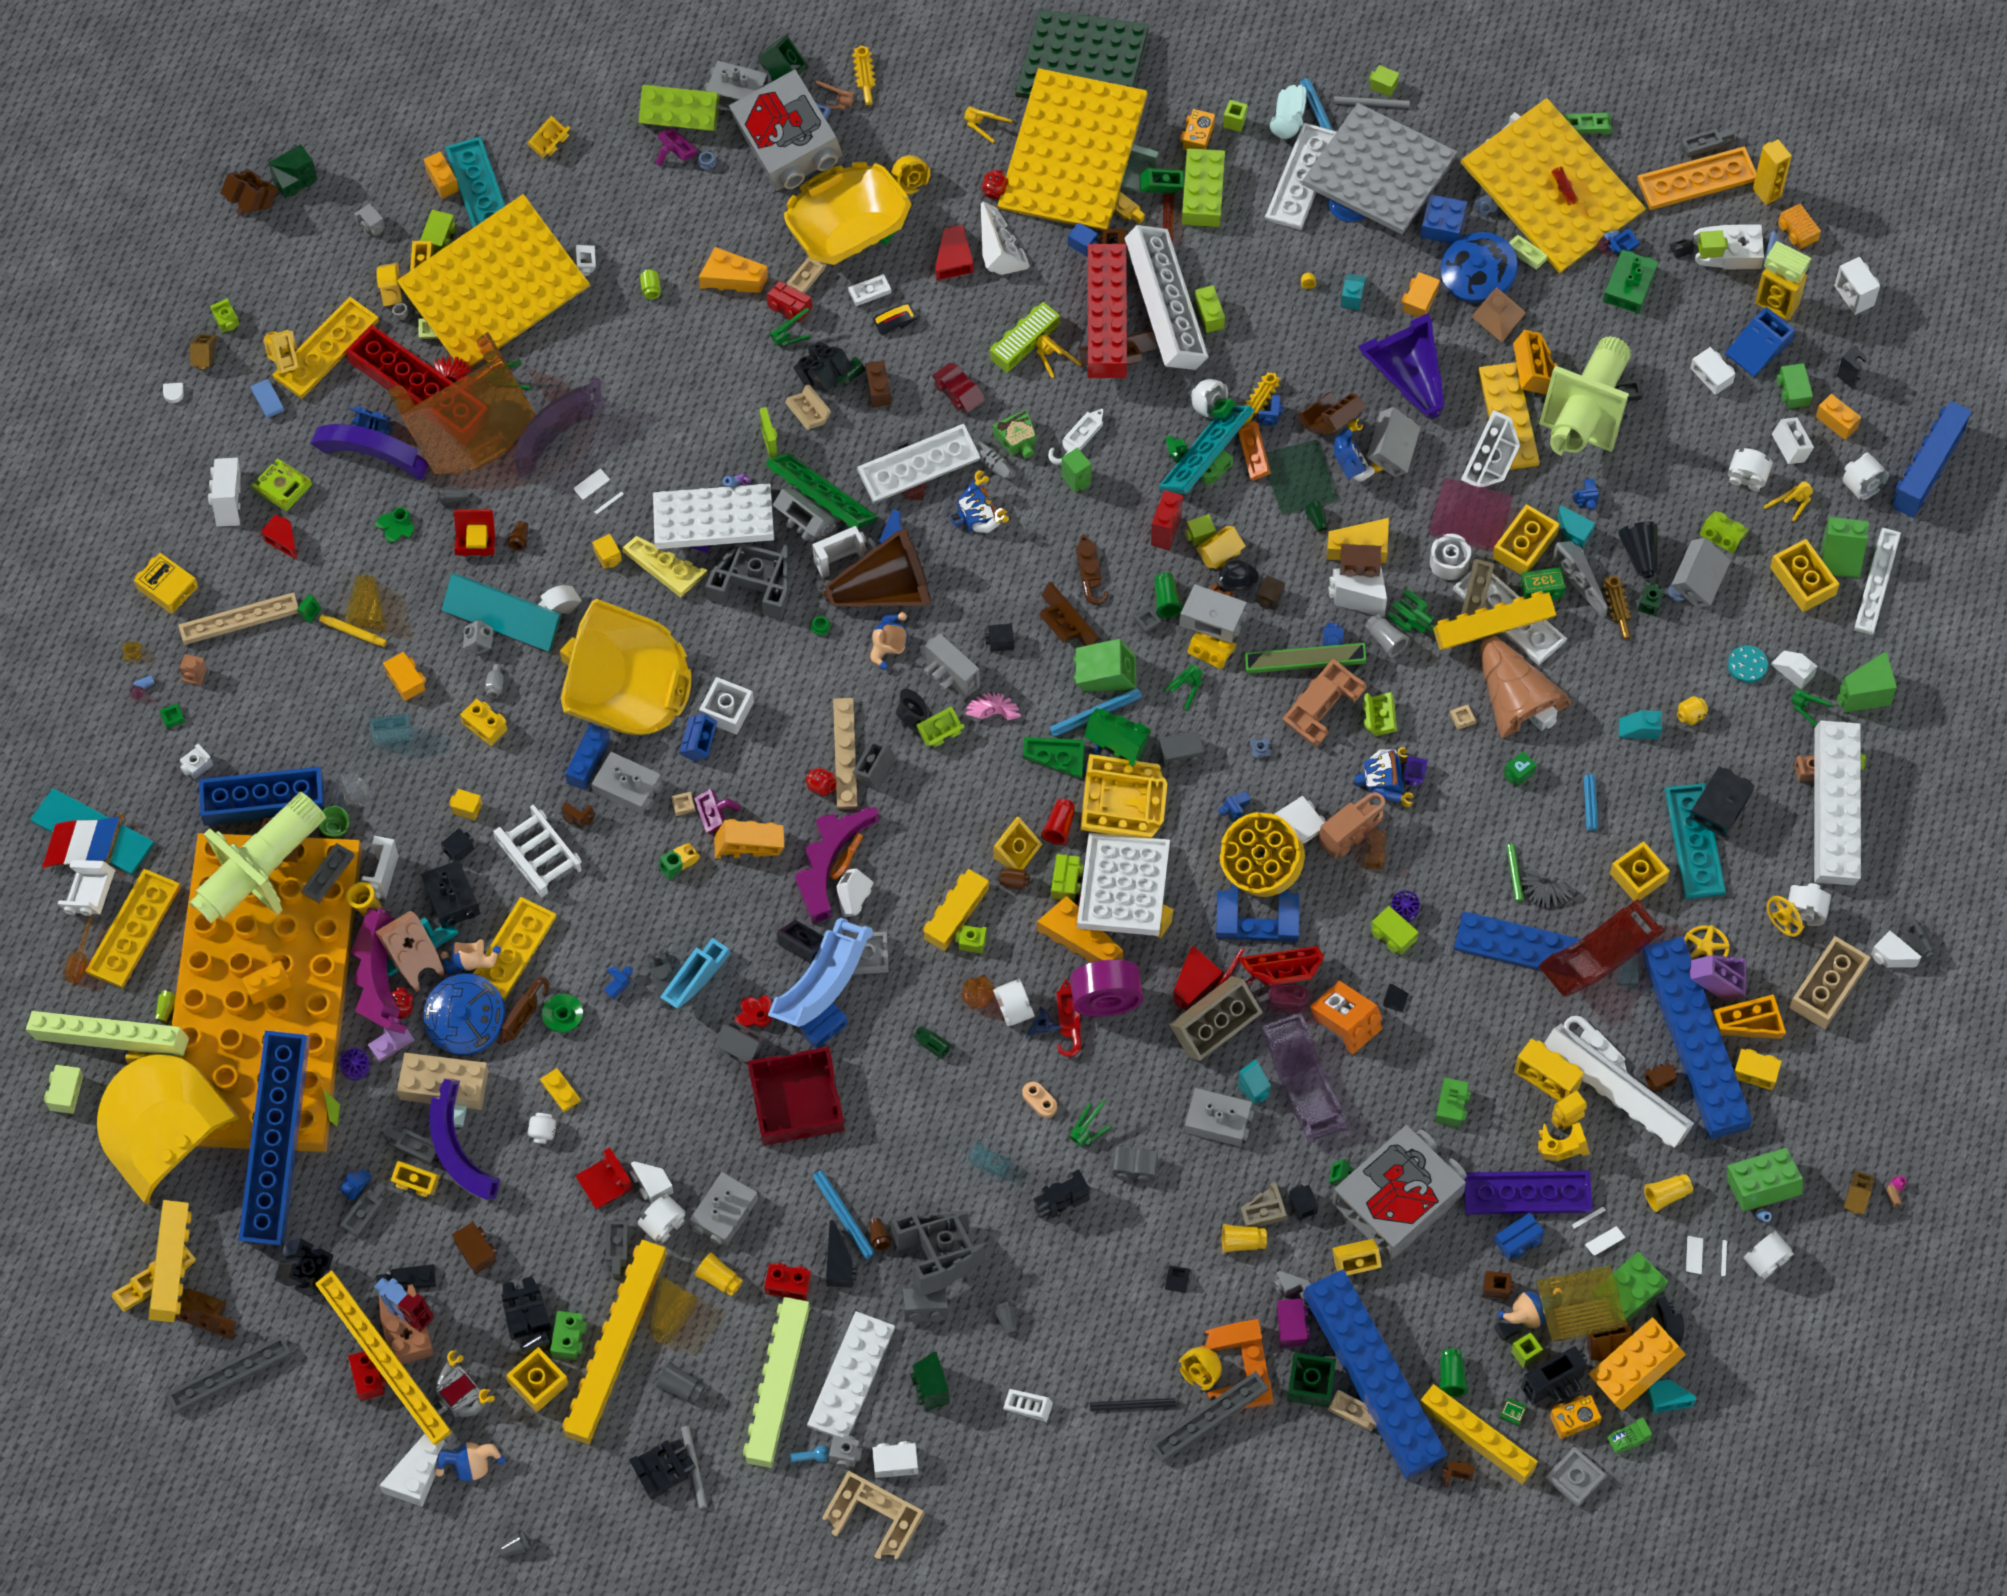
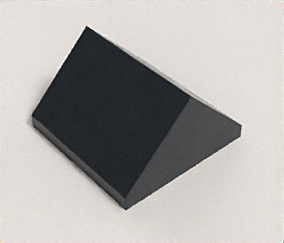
[777,920,824,964]

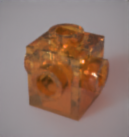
[961,974,995,1010]

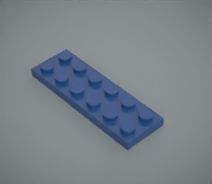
[1454,911,1584,979]

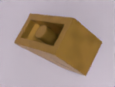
[190,334,217,369]
[1843,1170,1875,1214]

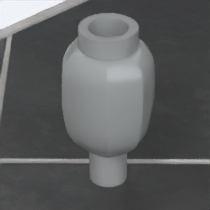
[485,664,504,699]

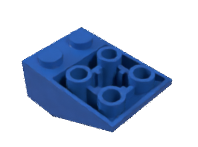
[1725,307,1795,377]

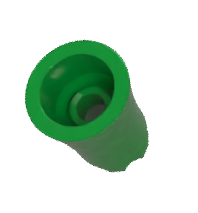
[1154,572,1184,618]
[1439,1348,1469,1397]

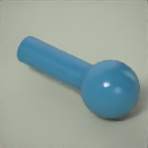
[789,1445,830,1462]

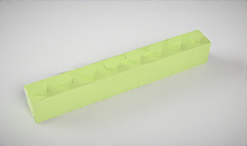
[26,1011,189,1056]
[743,1297,810,1468]

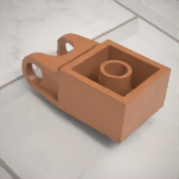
[1319,792,1385,859]
[376,911,445,993]
[379,1284,434,1364]

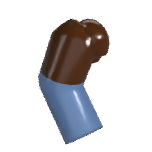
[1754,1205,1772,1222]

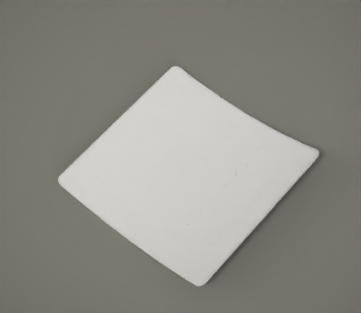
[574,469,623,514]
[1572,1207,1625,1255]
[1686,1236,1727,1276]

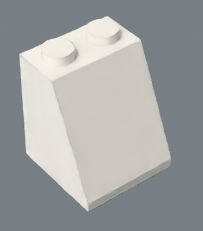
[1328,568,1387,617]

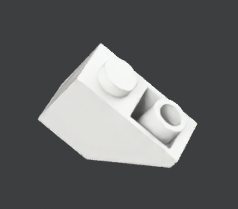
[836,868,874,917]
[630,1161,674,1204]

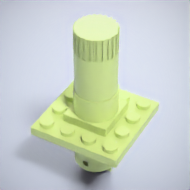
[1539,336,1631,456]
[189,792,326,923]

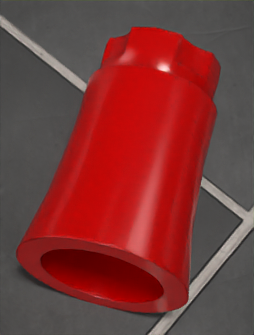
[1041,798,1075,845]

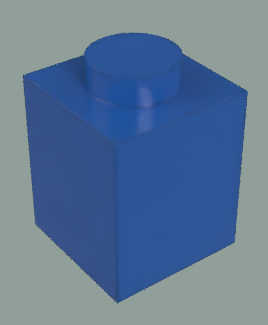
[1068,222,1098,256]

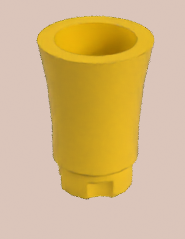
[347,882,382,918]
[1644,1174,1693,1212]
[1222,1224,1267,1253]
[694,1252,743,1297]

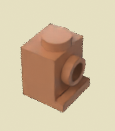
[180,654,207,686]
[1794,755,1815,782]

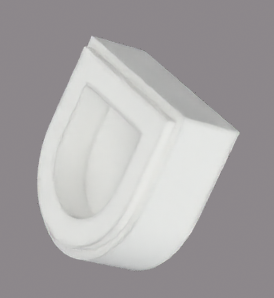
[163,383,184,403]

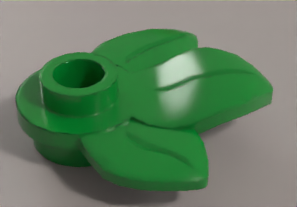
[375,507,414,543]

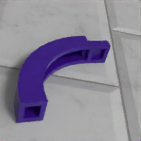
[310,424,430,480]
[429,1078,500,1200]

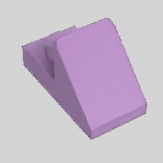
[368,1024,415,1062]

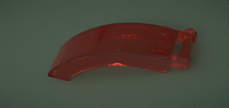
[1538,899,1665,997]

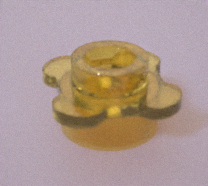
[122,641,142,661]

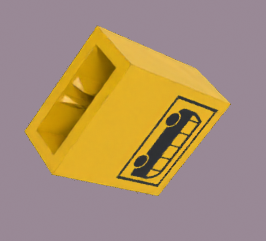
[134,553,198,614]

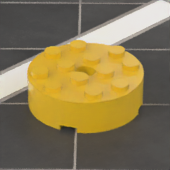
[1219,812,1305,897]

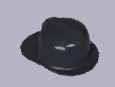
[1215,559,1259,591]
[896,688,927,728]

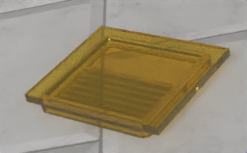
[1536,1265,1627,1342]

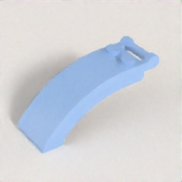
[768,918,873,1027]

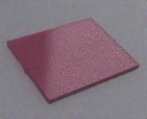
[1428,478,1513,551]

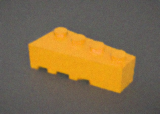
[1037,896,1123,963]

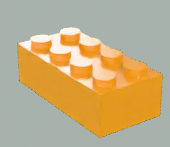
[1589,1317,1686,1411]

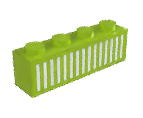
[990,302,1060,373]

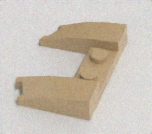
[822,1471,925,1560]

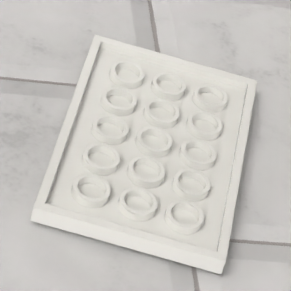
[653,484,774,549]
[1077,833,1170,936]

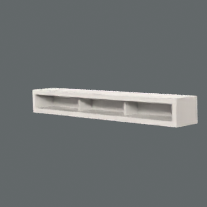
[1544,1024,1694,1148]

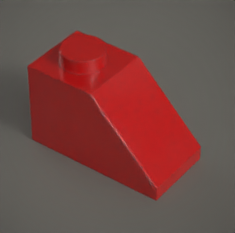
[261,515,297,559]

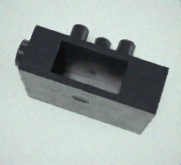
[1689,766,1755,838]
[421,860,481,929]
[1521,1346,1587,1405]

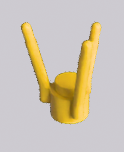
[964,106,1013,143]
[1035,334,1081,378]
[1764,481,1813,522]

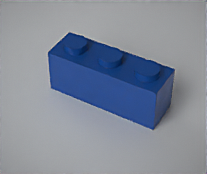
[565,723,610,790]

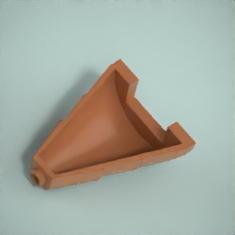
[1479,636,1572,739]

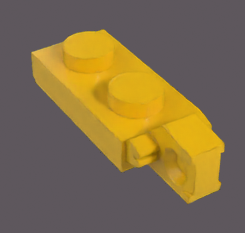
[1114,191,1145,224]

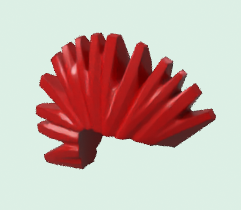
[429,356,474,391]

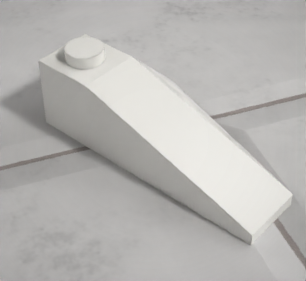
[981,201,1030,275]

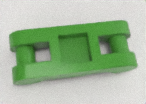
[1563,113,1612,134]

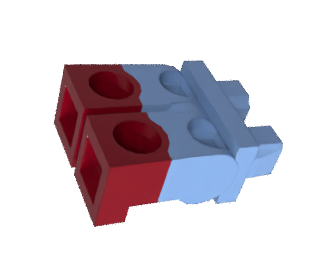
[375,1278,434,1333]

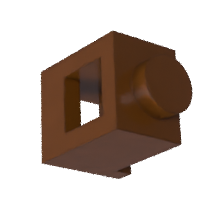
[1100,229,1129,252]
[1644,1063,1678,1094]
[1483,1271,1514,1299]

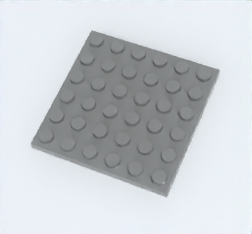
[1302,103,1457,234]

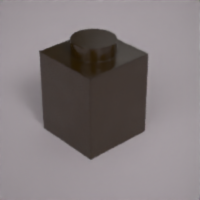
[1256,575,1285,610]

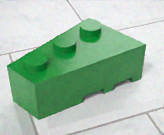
[1084,708,1152,767]

